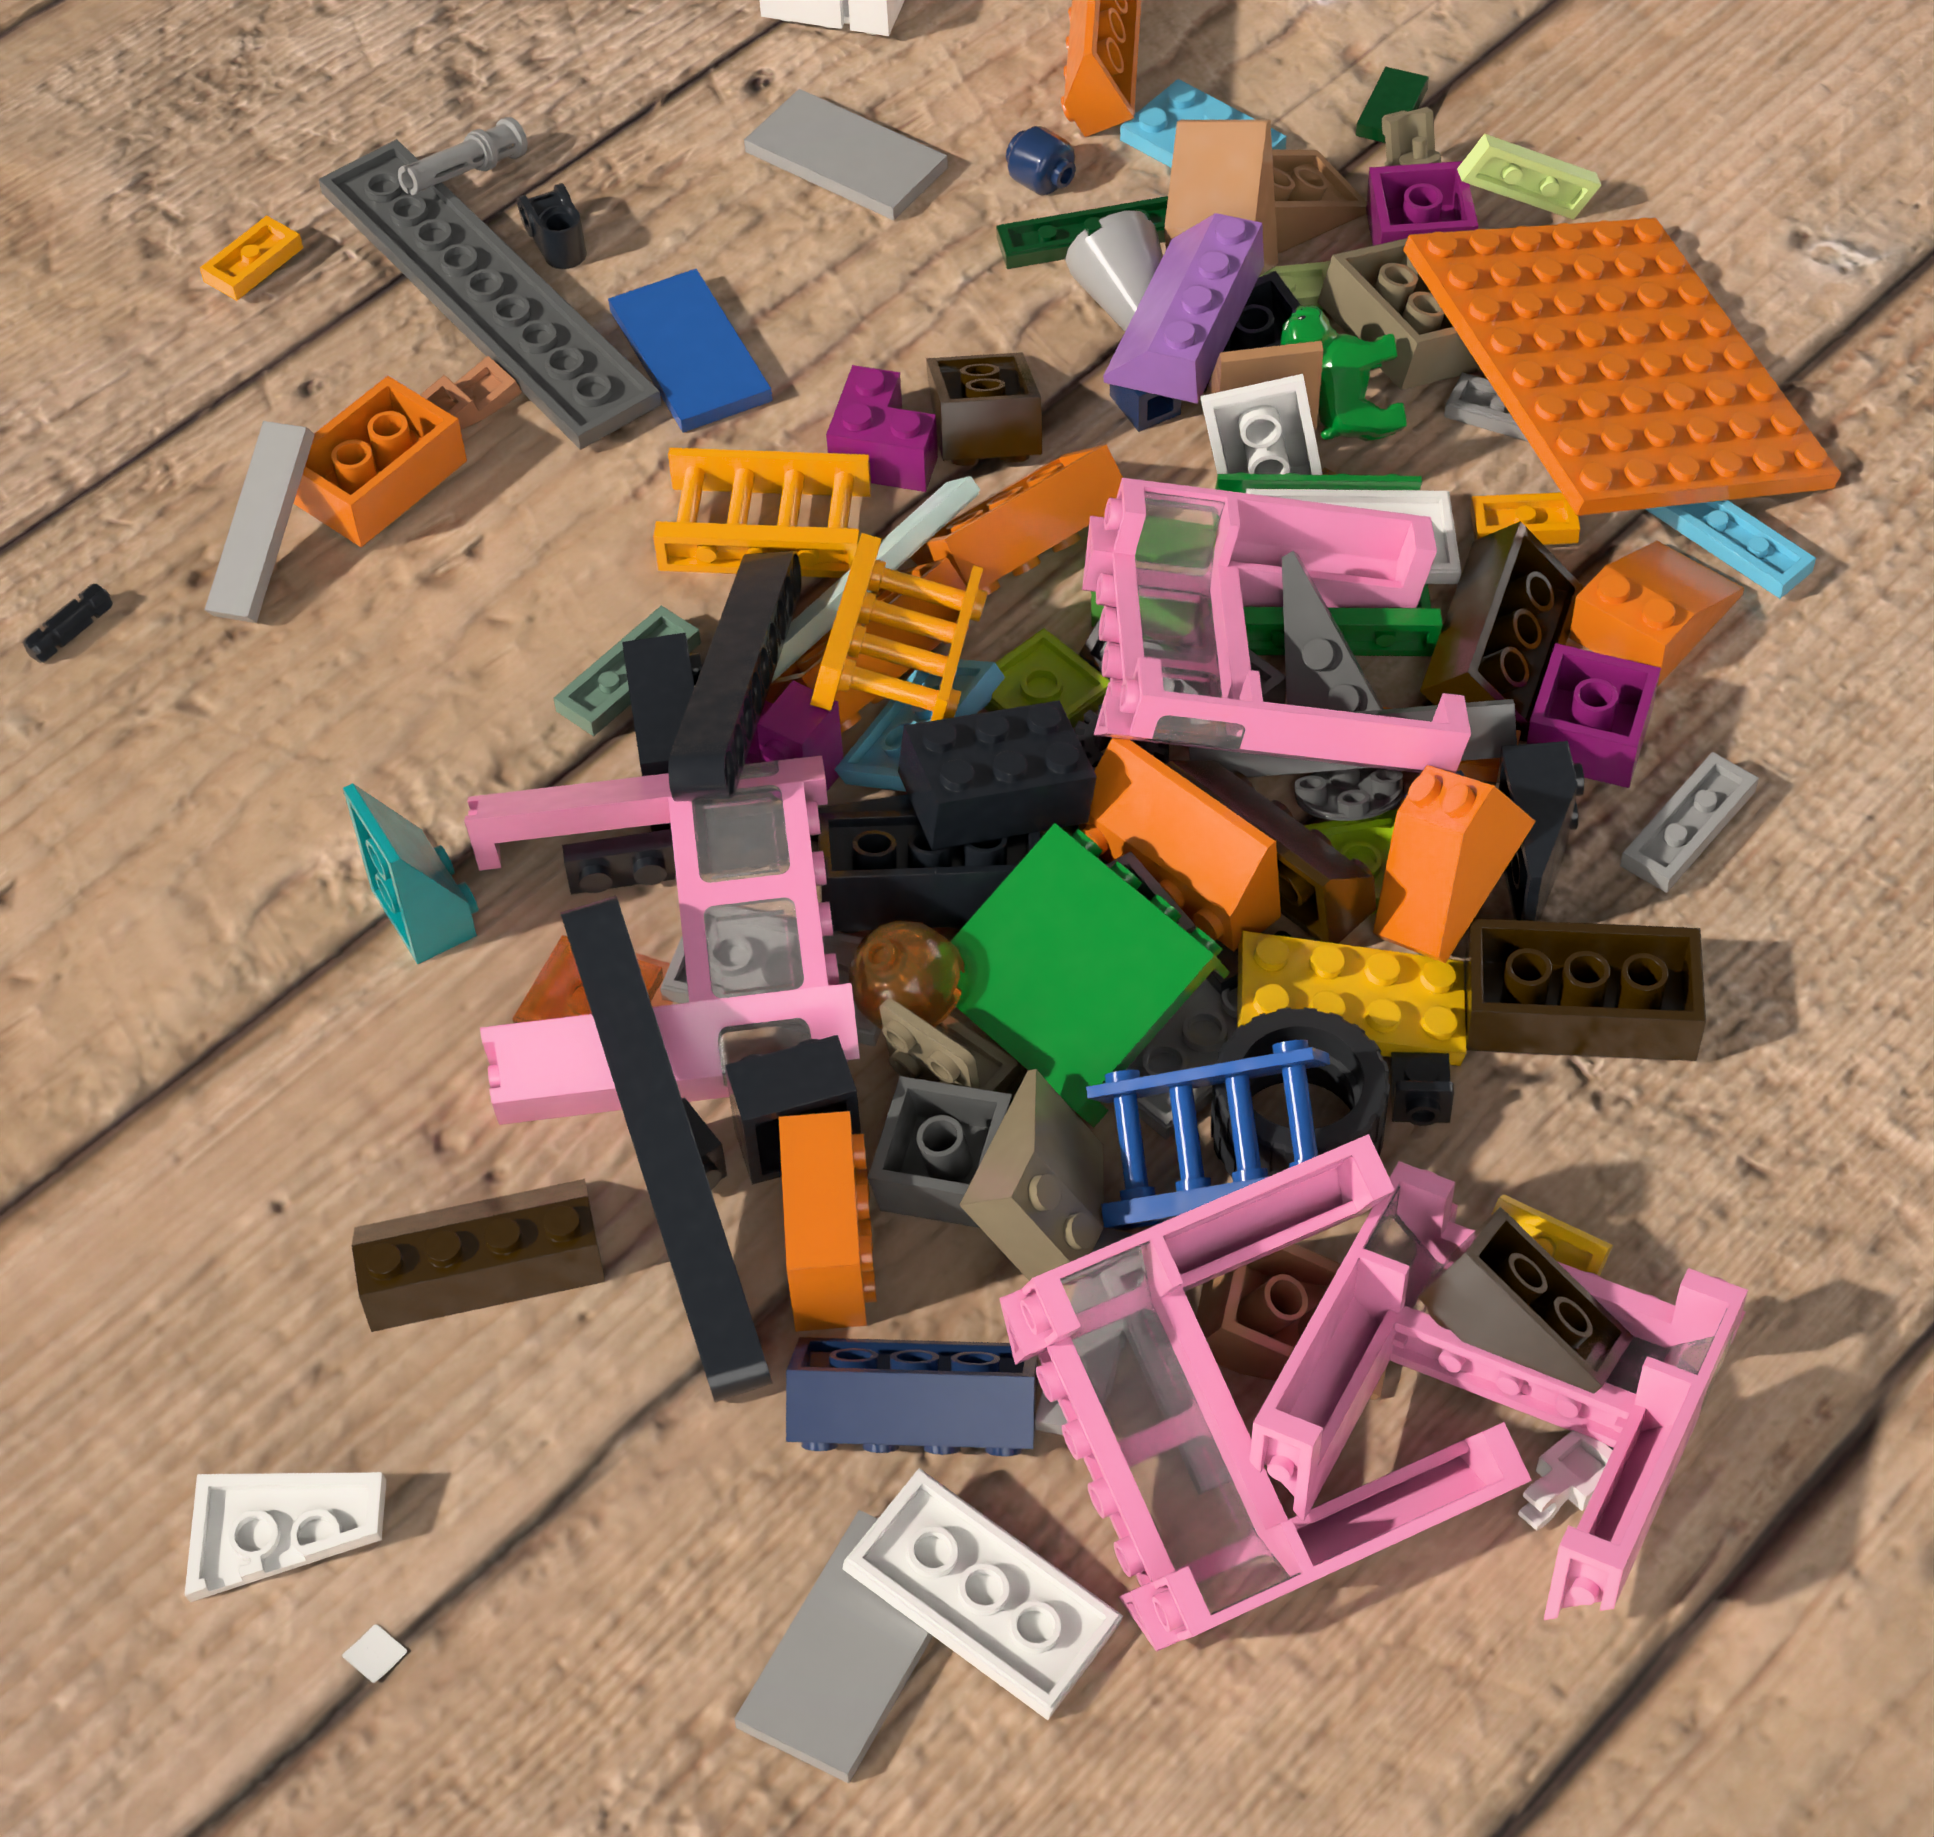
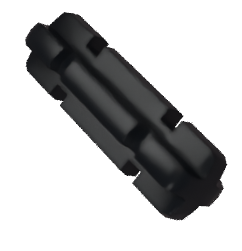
[23,583,113,663]

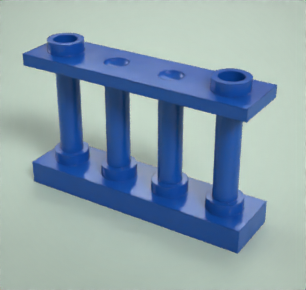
[1086,1040,1330,1231]

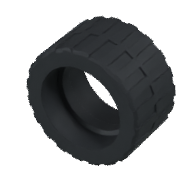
[1210,1007,1390,1177]

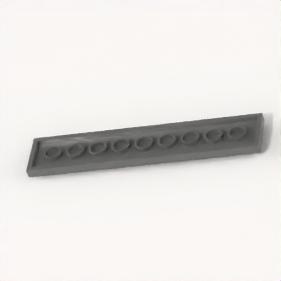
[319,139,661,450]

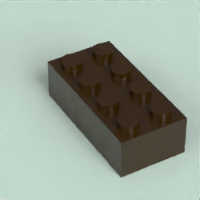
[1465,918,1706,1061]

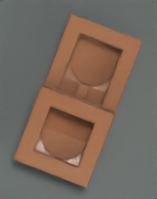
[420,356,522,430]

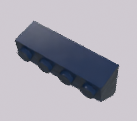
[786,1337,1039,1457]

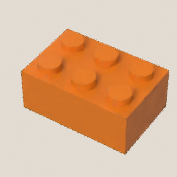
[293,376,467,547]
[779,1111,877,1332]

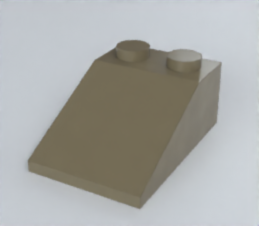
[960,1069,1104,1281]

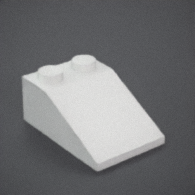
[1200,374,1323,475]

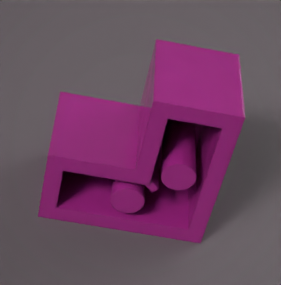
[826,365,938,492]
[740,680,843,804]

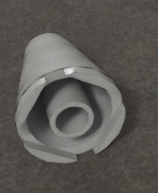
[1065,211,1163,332]

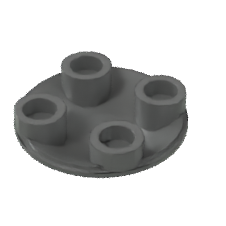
[1295,768,1404,821]

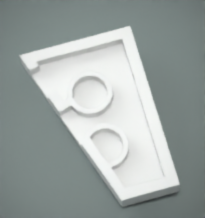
[185,1472,386,1602]

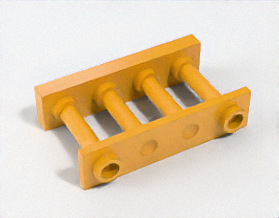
[653,448,872,578]
[810,533,988,721]

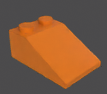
[1569,541,1744,687]
[1373,765,1536,964]

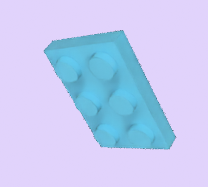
[1120,79,1287,168]
[834,659,1005,792]

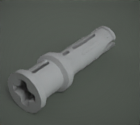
[398,117,528,195]

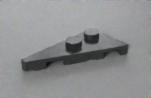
[1282,551,1383,712]

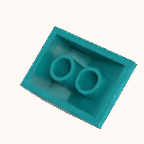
[343,783,478,964]

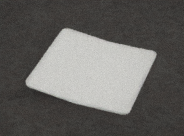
[342,1624,407,1683]

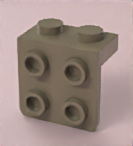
[879,998,1021,1093]

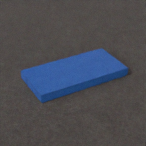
[608,269,773,433]

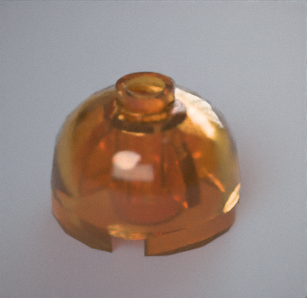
[848,920,964,1031]

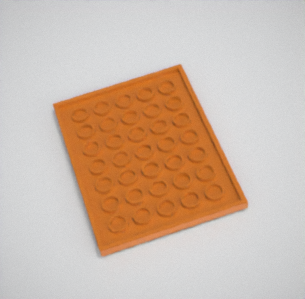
[1403,218,1841,516]

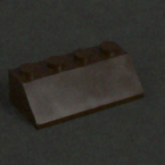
[1420,521,1584,742]
[1166,760,1377,944]
[351,1179,605,1332]

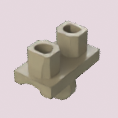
[1382,107,1441,166]

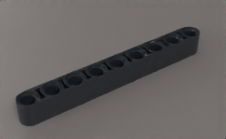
[668,550,802,802]
[560,895,773,1402]

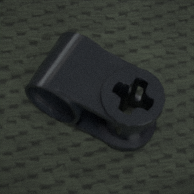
[517,183,587,269]

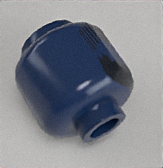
[1006,126,1076,196]

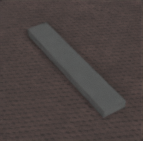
[1187,699,1517,777]

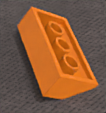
[1061,0,1141,137]
[910,444,1123,595]
[766,558,970,733]
[1079,738,1281,951]

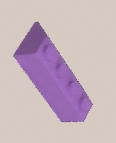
[1103,213,1264,404]

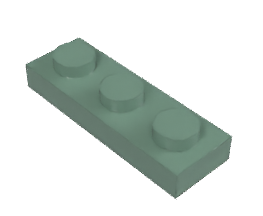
[553,605,701,737]

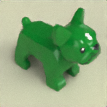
[1280,305,1407,441]

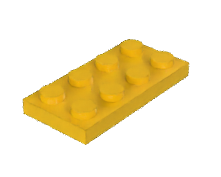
[1237,931,1466,1066]

